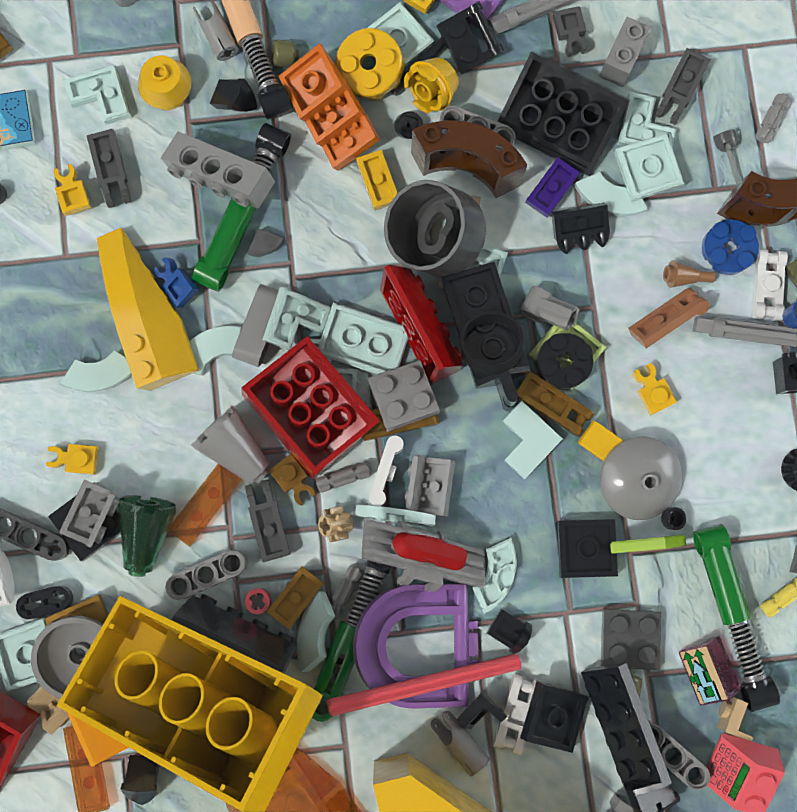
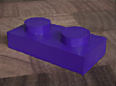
[525,157,580,218]

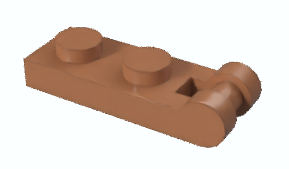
[628,288,710,349]

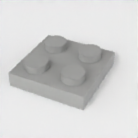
[368,360,440,432]

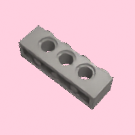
[161,131,275,209]

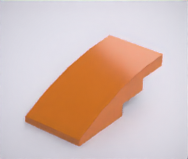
[278,43,380,171]

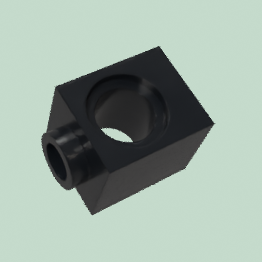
[773,352,797,394]

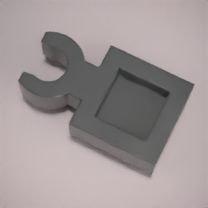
[553,6,587,57]

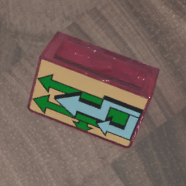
[679,636,742,705]

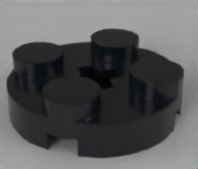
[536,333,594,390]

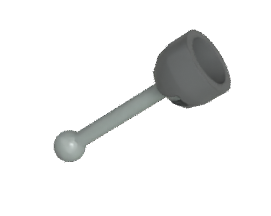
[713,129,741,185]

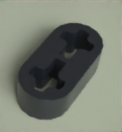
[16,586,73,619]

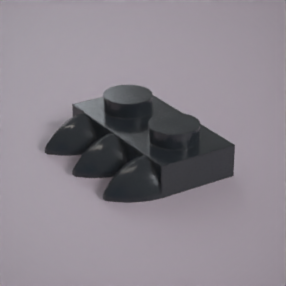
[551,202,610,254]

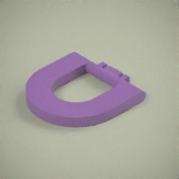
[353,584,478,709]

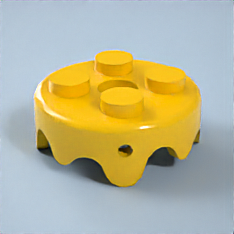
[336,28,405,101]

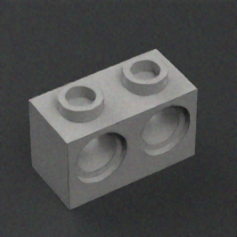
[599,16,651,87]

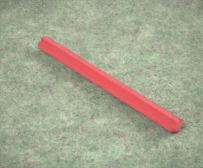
[327,654,521,716]

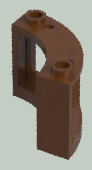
[411,120,527,198]
[717,171,797,227]

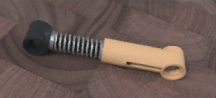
[221,0,292,120]

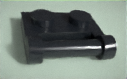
[436,1,505,75]

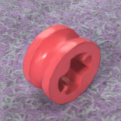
[245,588,271,614]

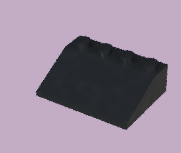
[497,51,630,176]
[171,594,297,674]

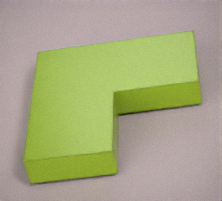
[610,534,687,554]

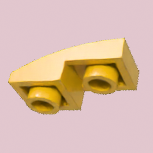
[577,420,623,462]

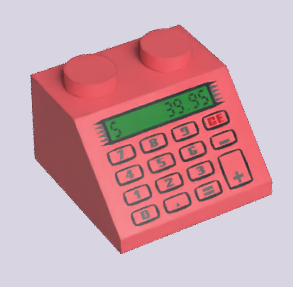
[706,733,785,812]

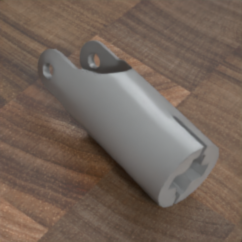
[193,0,239,61]
[431,711,490,776]

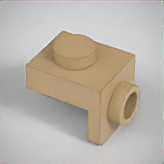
[27,686,70,735]
[716,695,754,741]

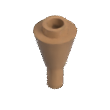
[663,260,716,288]

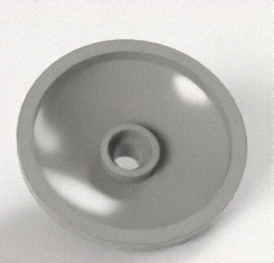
[600,436,682,520]
[31,616,103,699]

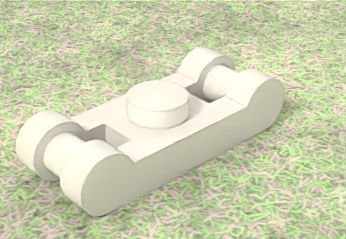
[752,249,788,321]
[369,435,404,507]
[492,673,539,755]

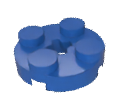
[702,219,759,275]

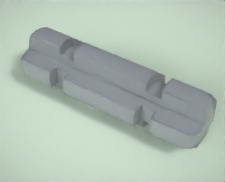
[755,93,791,144]
[316,462,371,493]
[330,565,362,620]

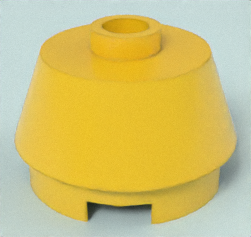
[138,55,191,111]
[404,58,459,113]

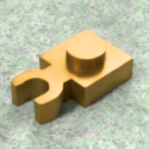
[268,454,316,506]

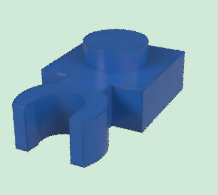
[154,257,199,308]

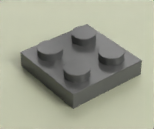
[601,609,661,670]

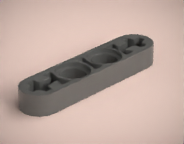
[0,508,70,561]

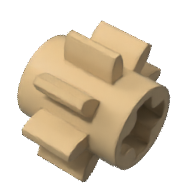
[318,506,354,542]

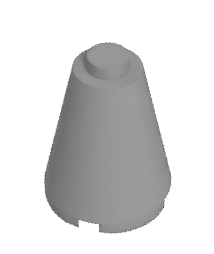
[191,406,269,483]

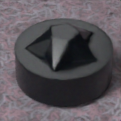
[394,111,423,139]

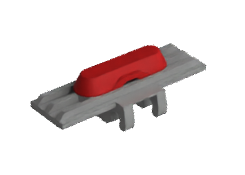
[362,519,485,592]

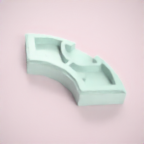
[574,172,647,216]
[190,326,241,376]
[60,351,132,392]
[355,505,436,526]
[472,538,517,614]
[297,591,335,673]

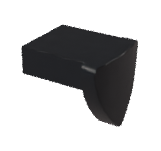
[210,78,258,112]
[486,609,532,654]
[456,693,507,729]
[120,755,159,805]

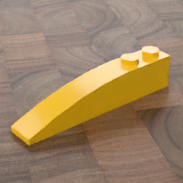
[97,228,200,391]

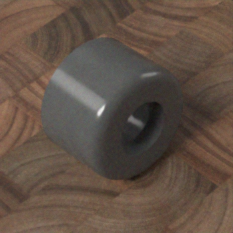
[384,180,486,276]

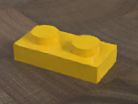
[356,149,397,211]

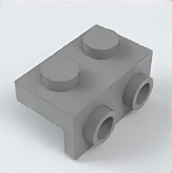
[405,455,455,517]
[59,479,119,548]

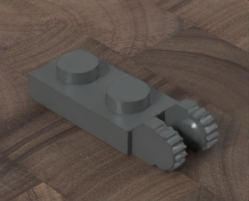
[655,48,711,125]
[87,129,132,208]
[245,479,291,563]

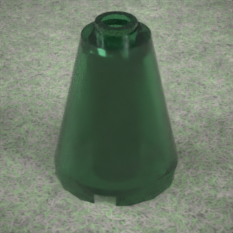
[118,495,177,577]

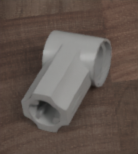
[519,286,579,331]

